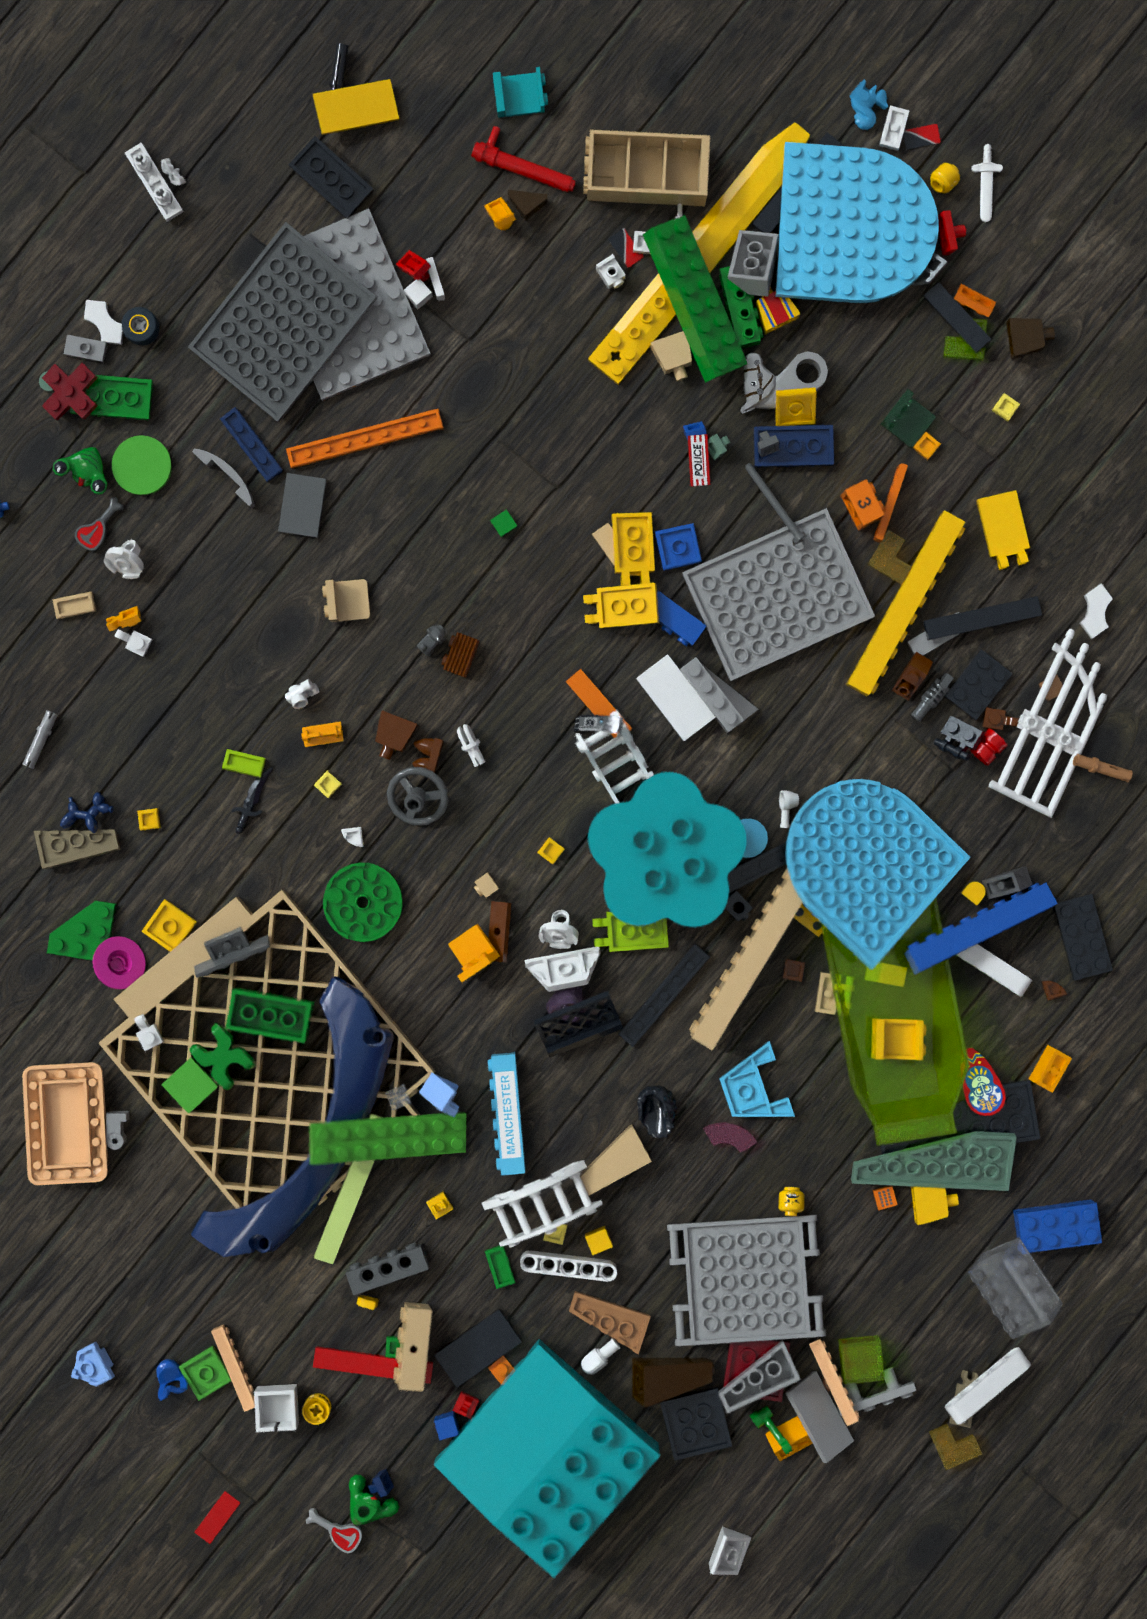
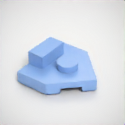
[71,1342,115,1386]

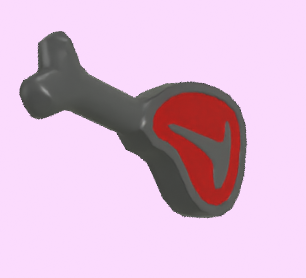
[75,497,124,551]

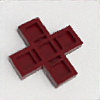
[42,363,98,421]

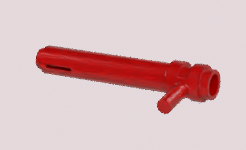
[471,126,576,192]

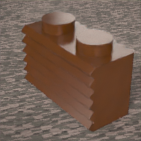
[441,632,480,678]

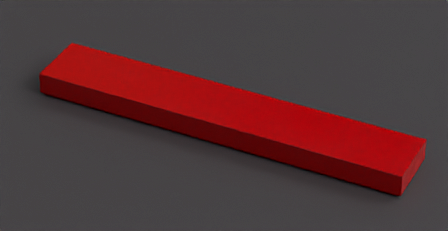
[313,1346,434,1384]

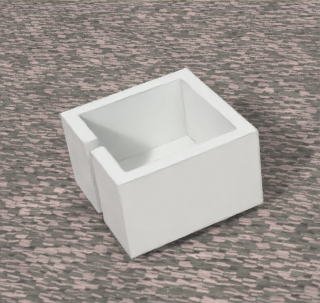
[254,1384,299,1432]

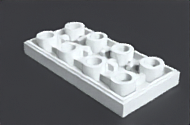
[636,654,715,741]

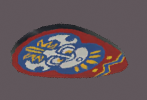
[961,1048,1006,1117]

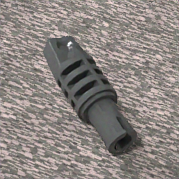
[911,673,954,722]

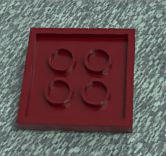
[723,1340,790,1402]

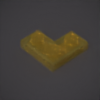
[867,530,912,585]
[929,1424,982,1470]

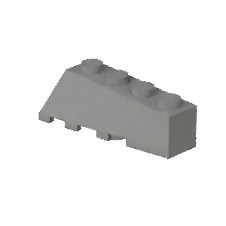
[680,657,758,733]

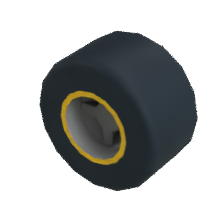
[122,307,160,346]

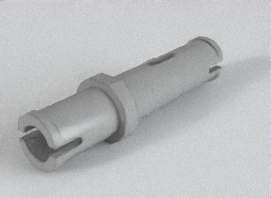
[22,710,58,769]

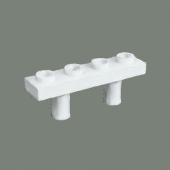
[125,143,184,222]

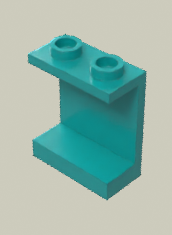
[493,67,548,118]

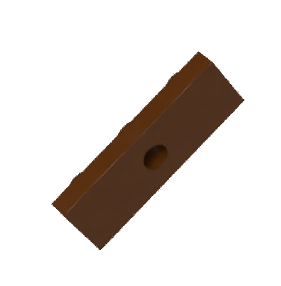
[488,901,511,962]

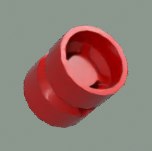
[969,728,1007,766]

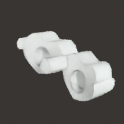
[161,158,186,185]

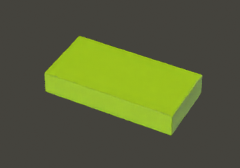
[222,749,266,778]

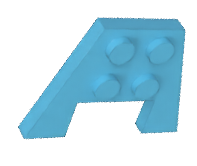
[719,1041,795,1117]

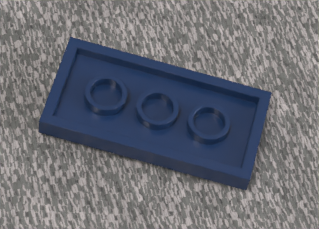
[753,425,834,467]

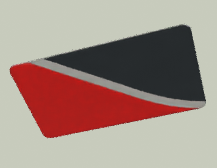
[903,124,941,150]
[608,228,644,267]

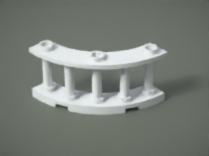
[575,711,654,804]
[482,1160,603,1247]

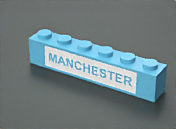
[488,1052,525,1175]

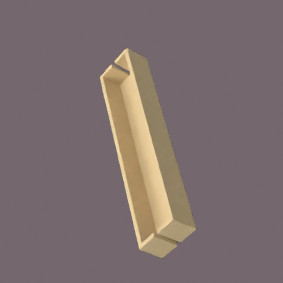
[689,867,802,1050]

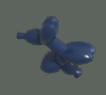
[60,792,114,833]

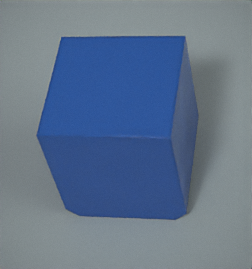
[434,1411,460,1440]

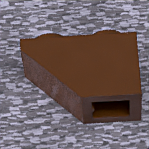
[892,652,933,701]

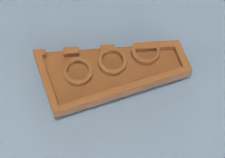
[569,1291,651,1354]

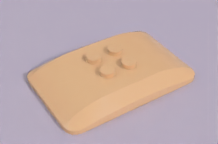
[22,1062,108,1185]

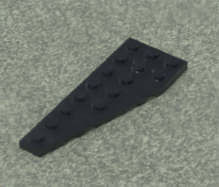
[880,1079,1040,1155]

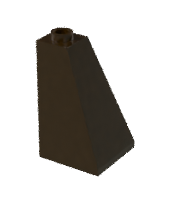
[632,1358,715,1407]

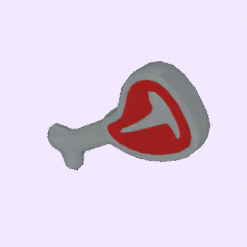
[306,1508,362,1553]

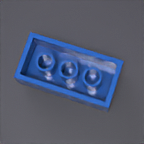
[1013,1200,1102,1253]

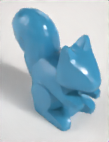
[849,79,888,130]

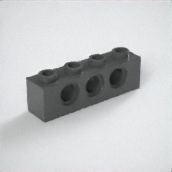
[346,1242,430,1296]

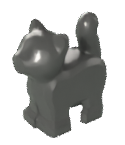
[417,625,445,657]

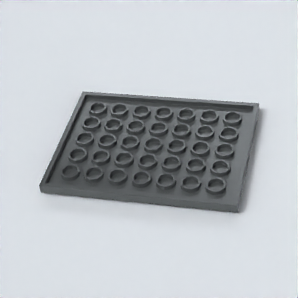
[188,222,378,423]

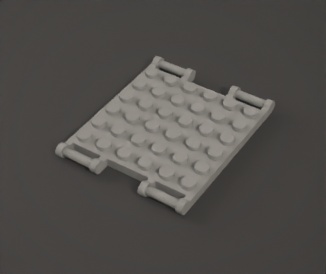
[667,1215,826,1346]

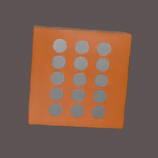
[872,1185,898,1210]

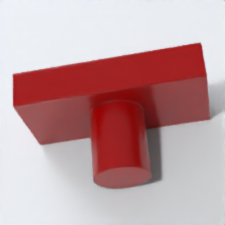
[938,210,966,256]
[396,250,431,282]

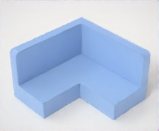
[419,1073,459,1117]

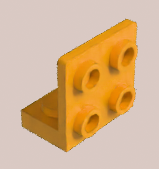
[448,924,500,982]

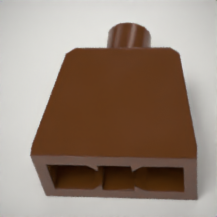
[375,711,418,760]

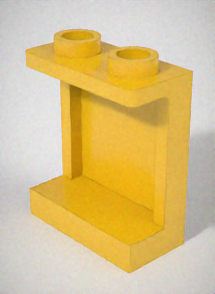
[871,1018,926,1060]

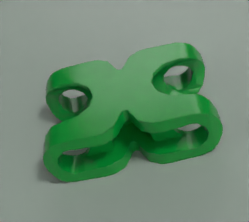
[189,1023,256,1090]

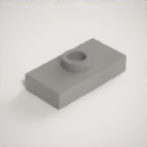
[64,335,107,363]

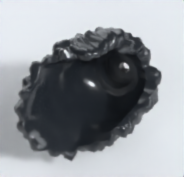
[637,1085,677,1138]

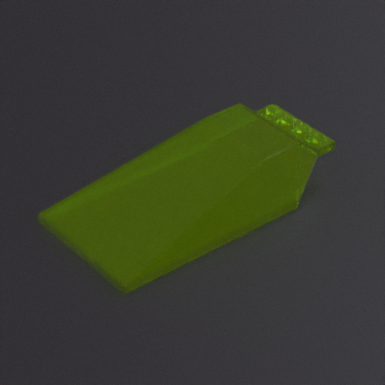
[820,897,970,1146]

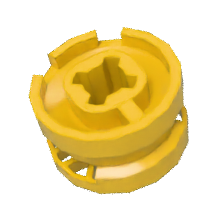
[302,1393,331,1425]

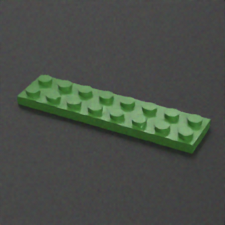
[310,1112,466,1165]

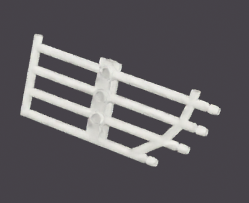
[989,629,1107,818]

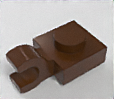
[982,707,1019,730]

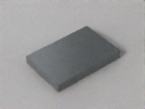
[278,473,327,538]

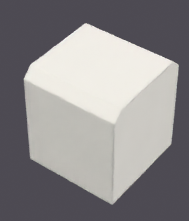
[404,279,433,309]

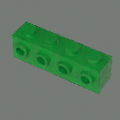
[719,266,763,349]

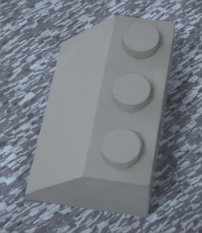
[728,230,779,296]

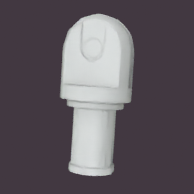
[457,724,486,767]
[581,1338,621,1374]

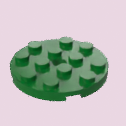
[323,863,403,942]

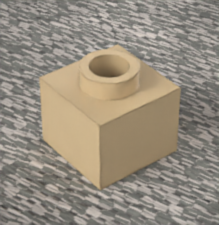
[474,872,499,898]

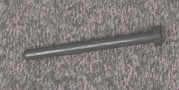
[745,463,807,544]

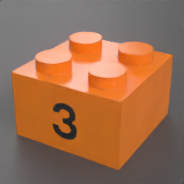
[841,479,885,531]

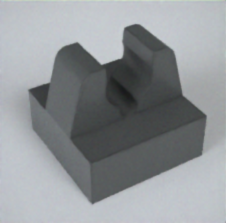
[757,431,779,458]

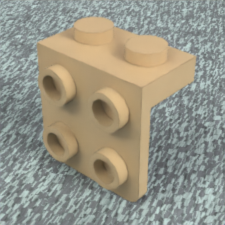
[322,579,370,622]

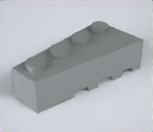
[718,1340,800,1413]

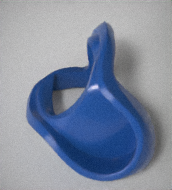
[156,1359,188,1401]

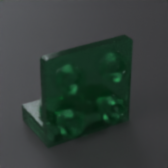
[881,389,935,448]

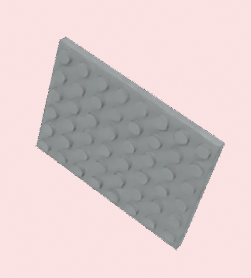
[304,209,431,401]
[682,508,875,681]

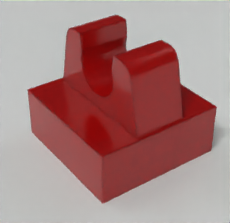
[453,1391,479,1419]

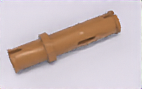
[1073,753,1133,782]

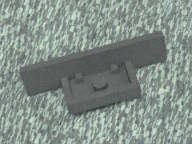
[194,927,270,978]

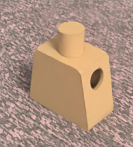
[650,331,692,381]

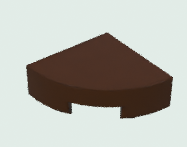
[1041,980,1067,1000]

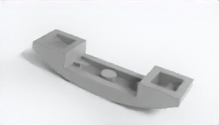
[192,449,255,508]

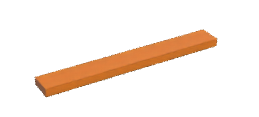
[286,409,444,469]

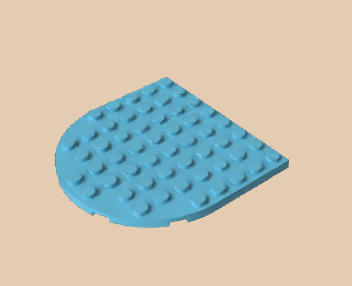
[775,142,939,303]
[786,779,970,970]

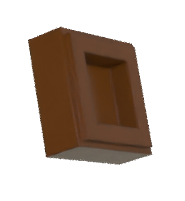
[782,959,805,982]

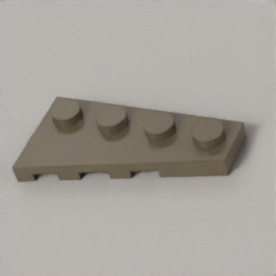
[34,830,121,870]

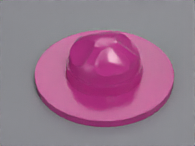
[93,936,145,989]

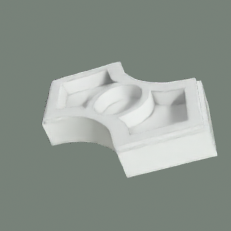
[84,300,124,345]
[1080,583,1113,639]

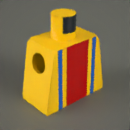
[756,286,800,335]

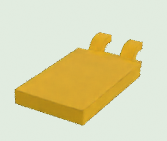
[976,490,1030,570]
[612,512,655,586]
[583,583,659,628]

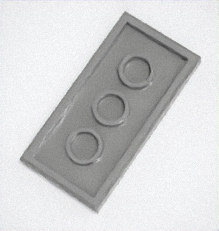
[786,1371,854,1463]

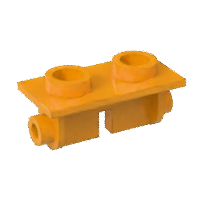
[302,722,344,747]

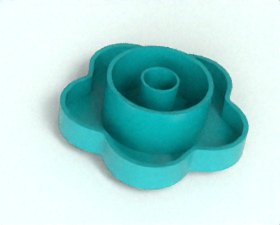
[588,772,747,927]

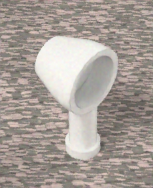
[779,790,799,828]

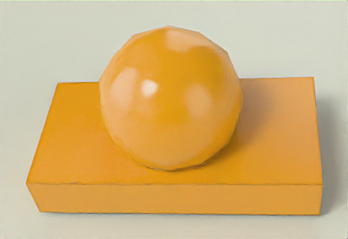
[484,197,516,231]

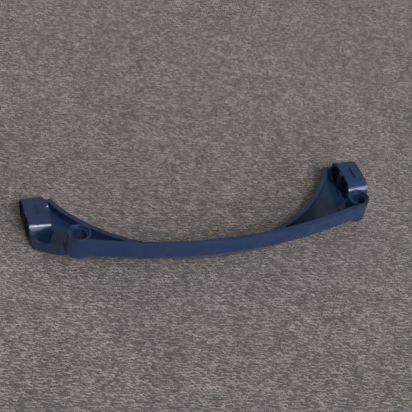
[191,976,394,1257]

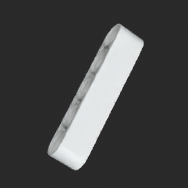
[957,944,1032,997]
[520,1251,617,1282]
[945,1347,1031,1424]

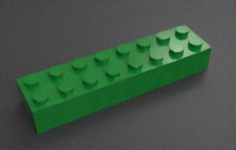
[642,215,748,383]

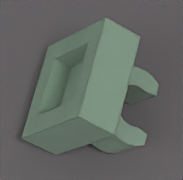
[708,434,731,460]

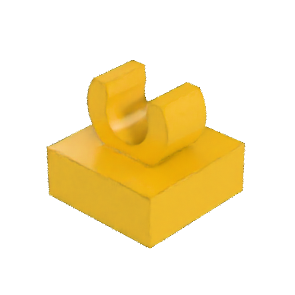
[426,1191,453,1219]

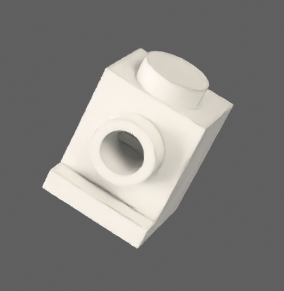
[596,254,626,289]

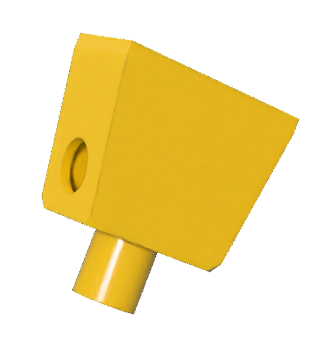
[911,1186,959,1225]

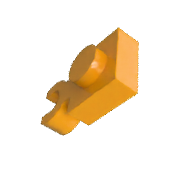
[106,606,141,631]

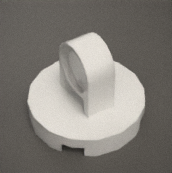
[104,540,144,579]
[539,910,579,949]

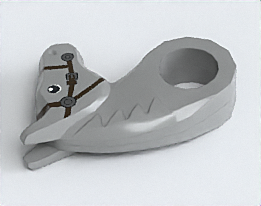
[740,351,828,414]

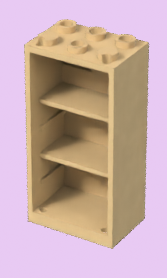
[583,130,710,206]

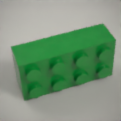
[225,988,314,1043]

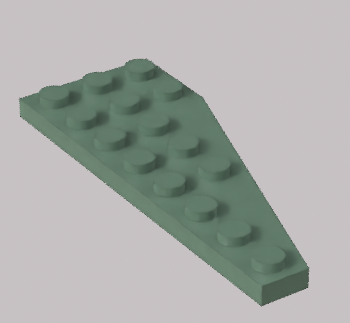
[851,1131,1017,1191]

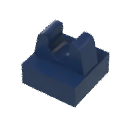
[368,1469,394,1497]

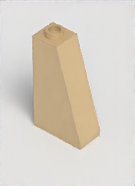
[580,1124,652,1196]

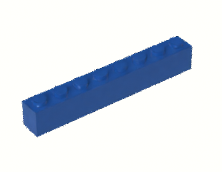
[904,883,1058,975]

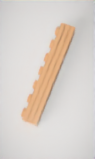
[211,1325,255,1412]
[809,1339,860,1426]

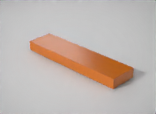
[874,463,908,543]
[566,669,632,738]

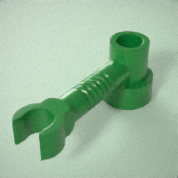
[749,1405,792,1455]

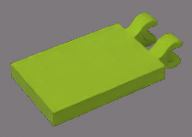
[592,912,669,952]

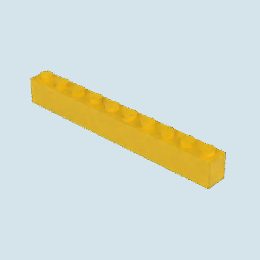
[846,510,965,696]

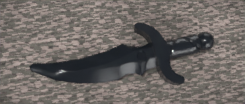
[231,767,273,834]

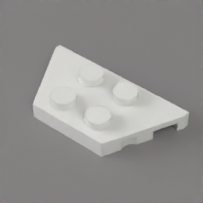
[525,947,601,992]

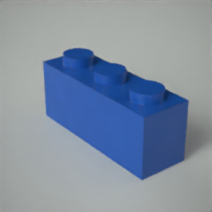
[657,591,706,647]

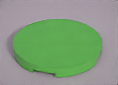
[112,435,172,495]

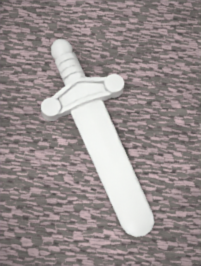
[971,144,1003,222]

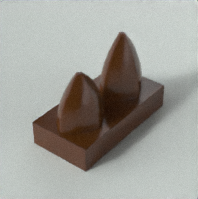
[412,738,444,773]

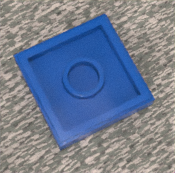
[655,523,702,571]

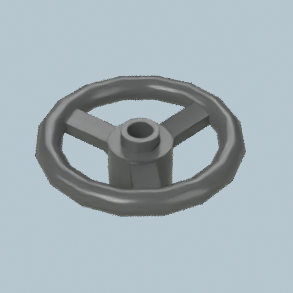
[387,767,449,826]

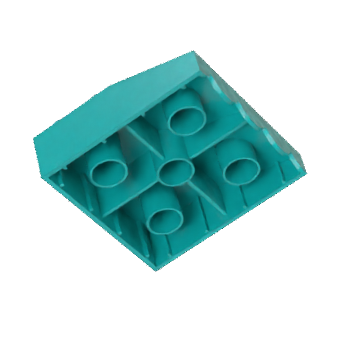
[434,1339,660,1577]

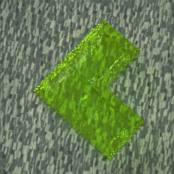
[943,319,987,360]

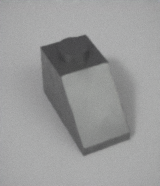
[982,866,1033,899]

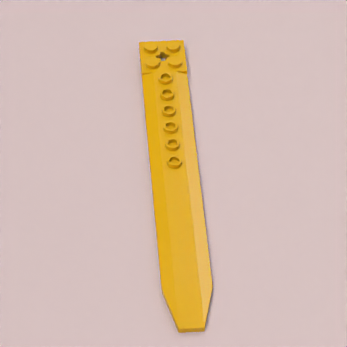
[588,123,810,385]

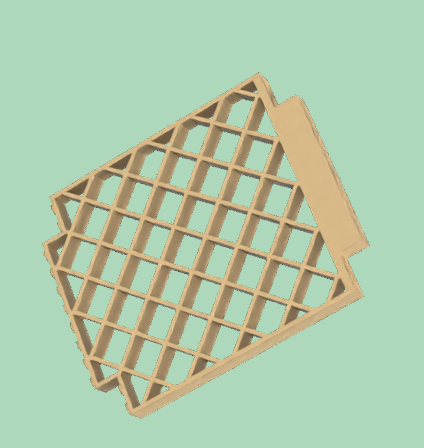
[99,890,435,1209]

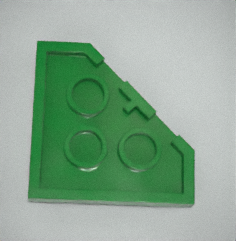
[47,901,116,960]

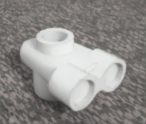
[285,679,319,709]

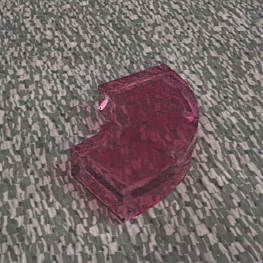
[703,1122,757,1153]

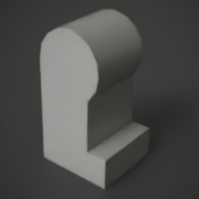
[106,1111,130,1150]

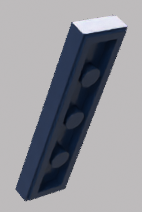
[220,407,283,482]

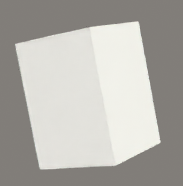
[709,1526,751,1575]

